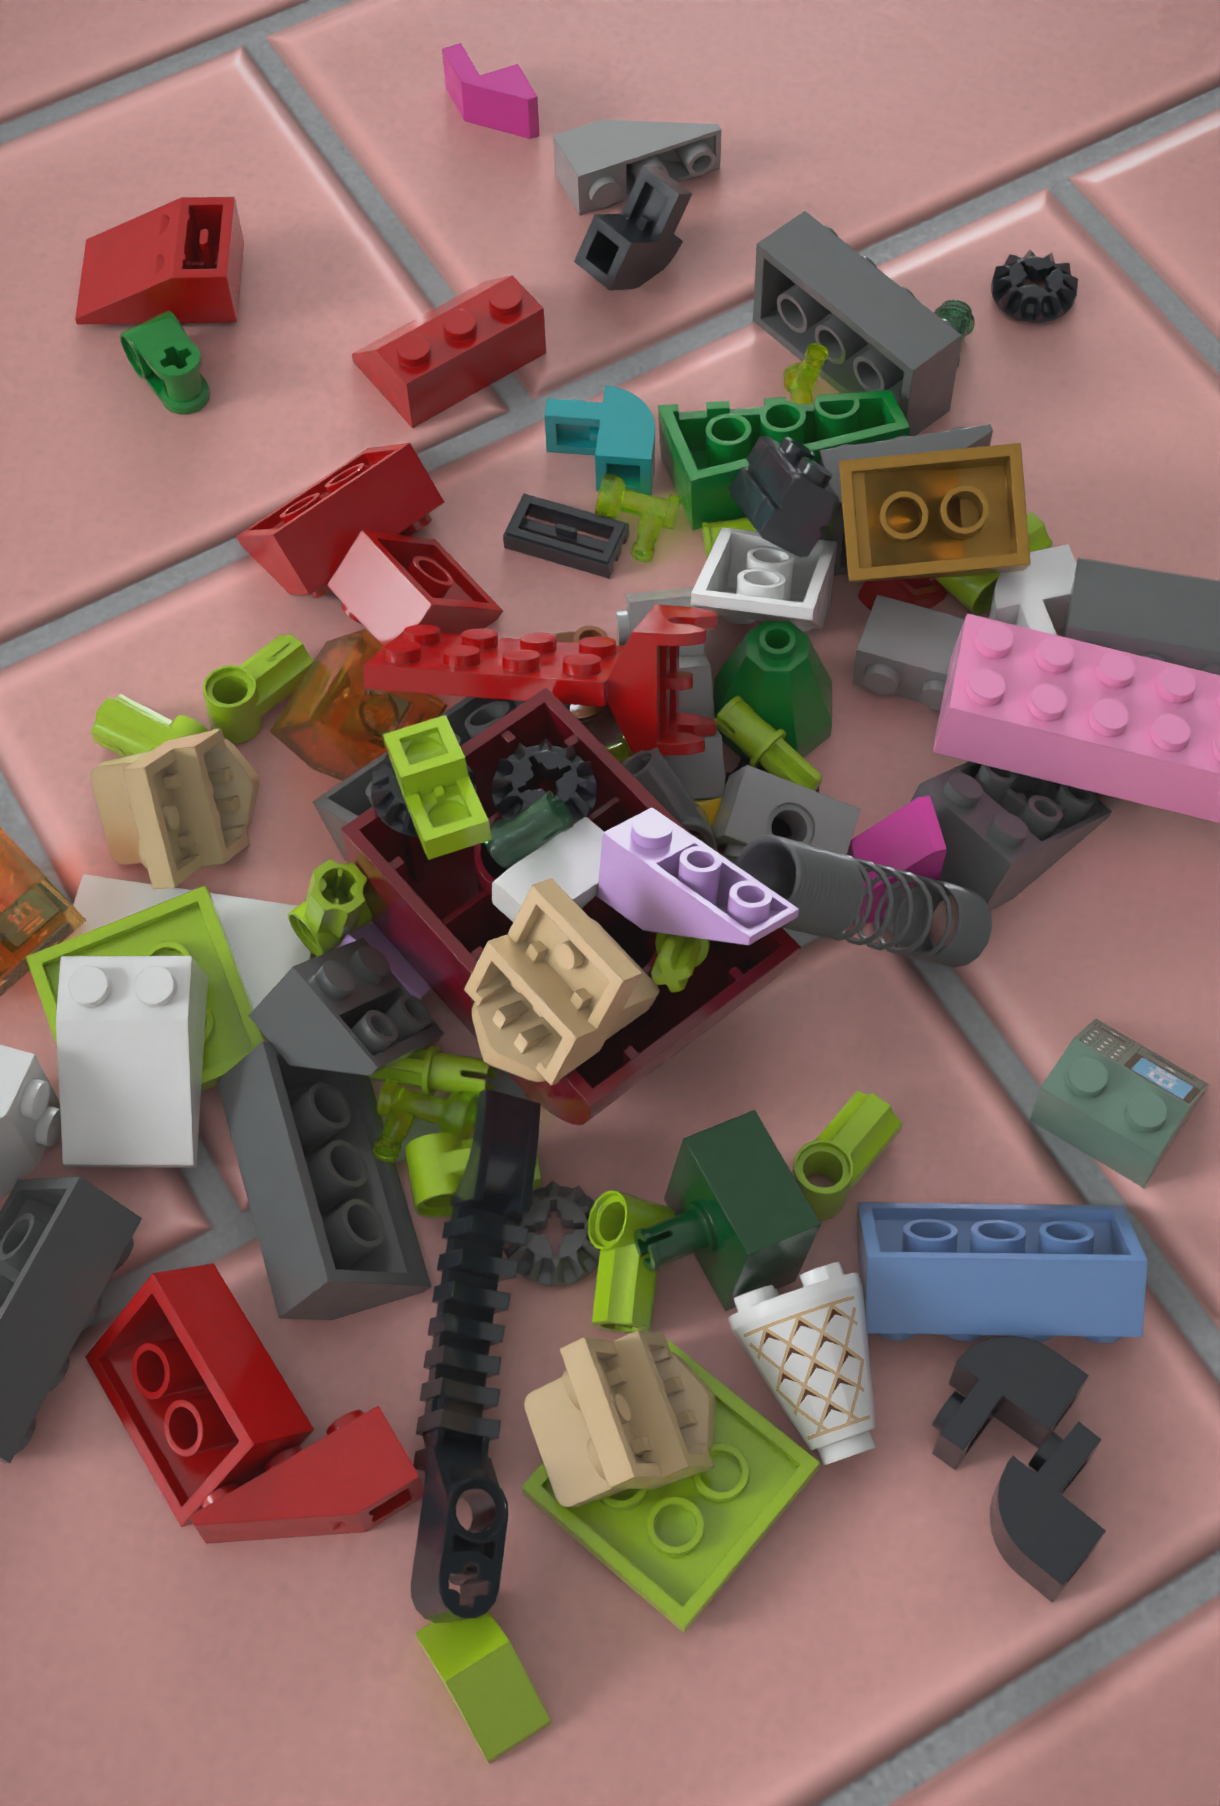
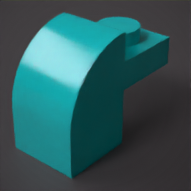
[544,385,655,496]

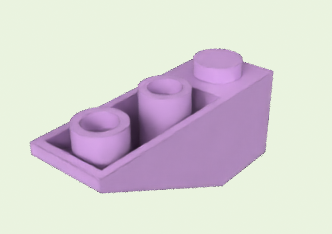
[597,808,799,945]

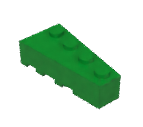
[658,390,910,530]

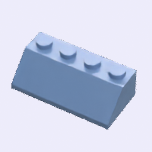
[857,1202,1148,1343]

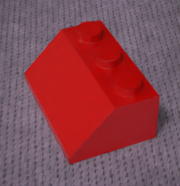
[352,275,546,428]
[236,443,445,598]
[85,1263,314,1527]

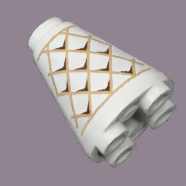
[728,1262,876,1466]

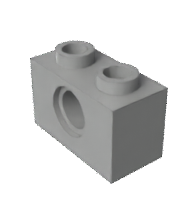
[712,765,861,864]

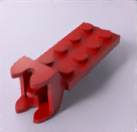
[363,605,717,756]

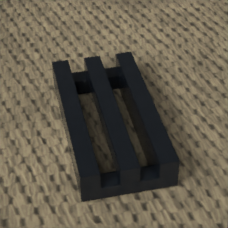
[503,493,629,579]

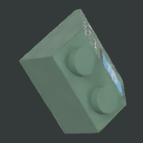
[1030,1019,1209,1188]

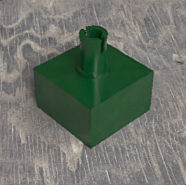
[634,1110,821,1312]

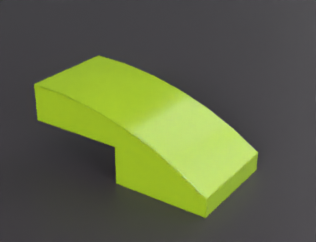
[383,715,492,860]

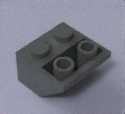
[248,938,445,1076]

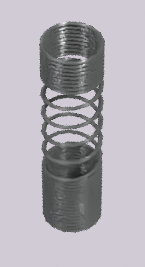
[735,834,992,967]

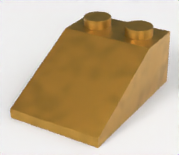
[839,443,1031,582]

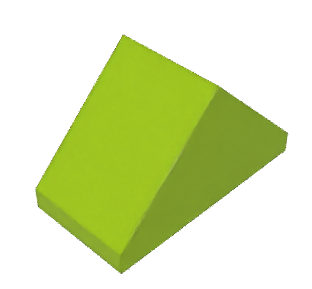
[415,1611,551,1764]

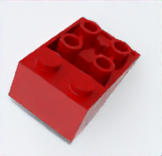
[75,197,244,325]

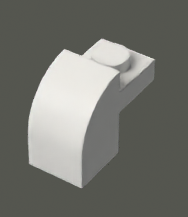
[989,544,1076,635]

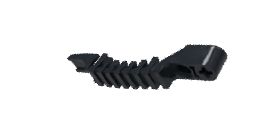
[411,1089,541,1623]

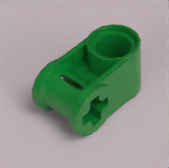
[120,311,210,414]

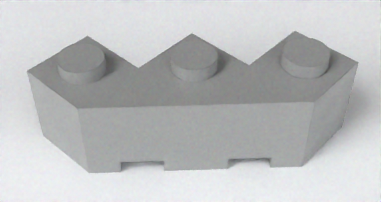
[616,587,726,800]

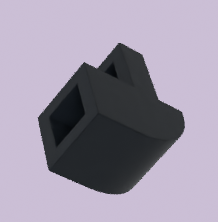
[574,166,692,291]
[932,1336,1089,1470]
[990,1421,1106,1602]

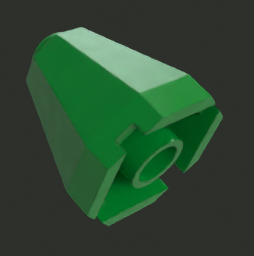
[713,620,832,760]

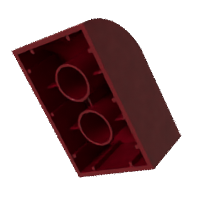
[341,687,801,1125]

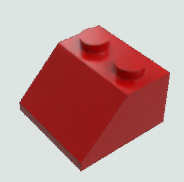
[327,530,503,651]

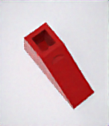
[189,1405,424,1544]

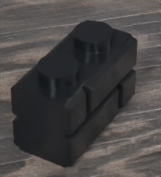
[728,436,842,558]

